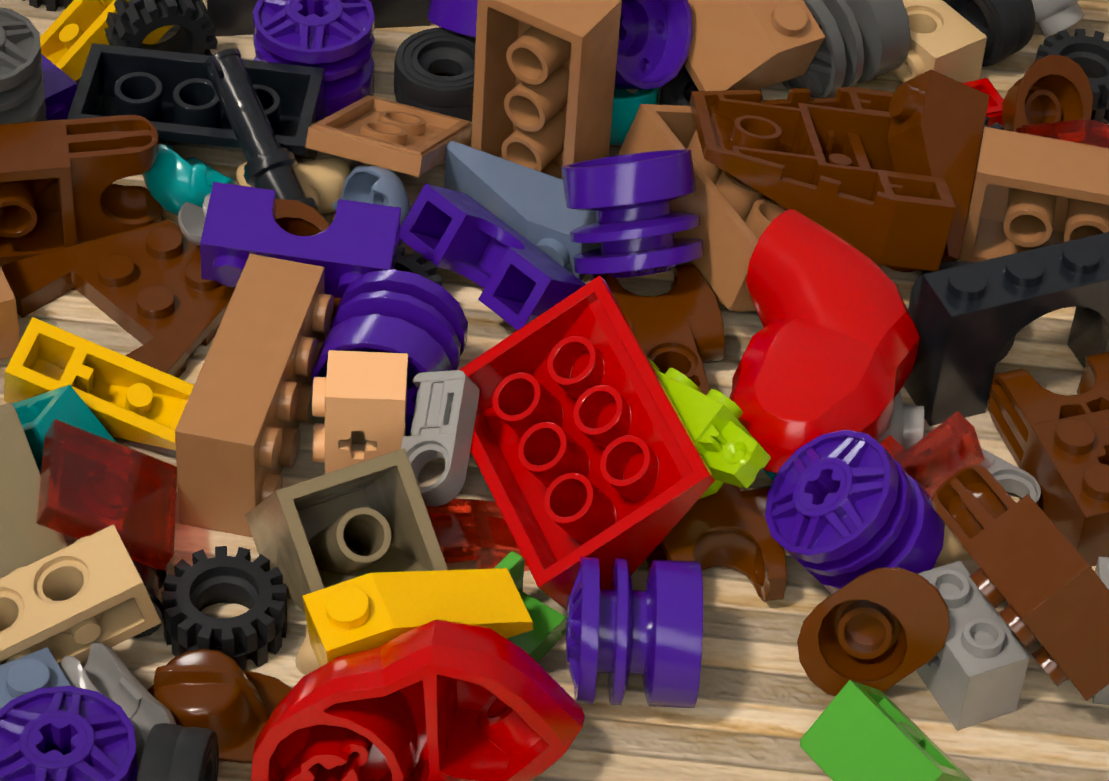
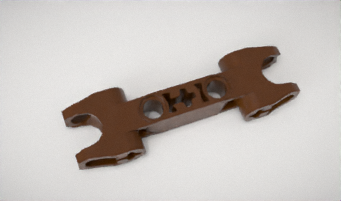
[590,262,787,601]

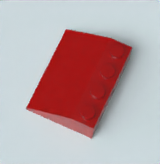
[459,275,715,610]

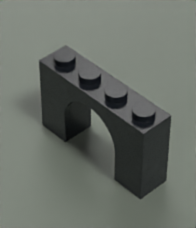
[903,232,1109,426]

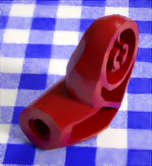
[729,209,920,473]
[251,619,585,781]

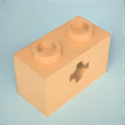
[312,350,408,474]

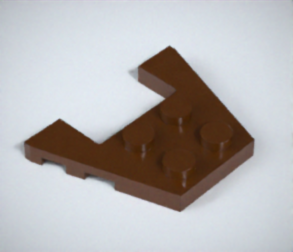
[0,219,236,378]

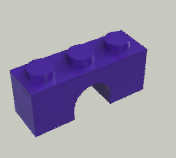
[200,182,401,298]
[399,183,586,330]

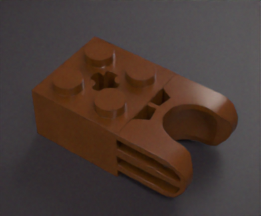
[0,115,163,265]
[988,352,1109,567]
[932,464,1109,701]

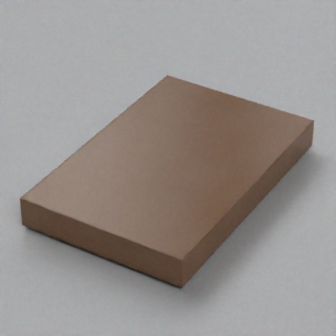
[305,95,472,177]

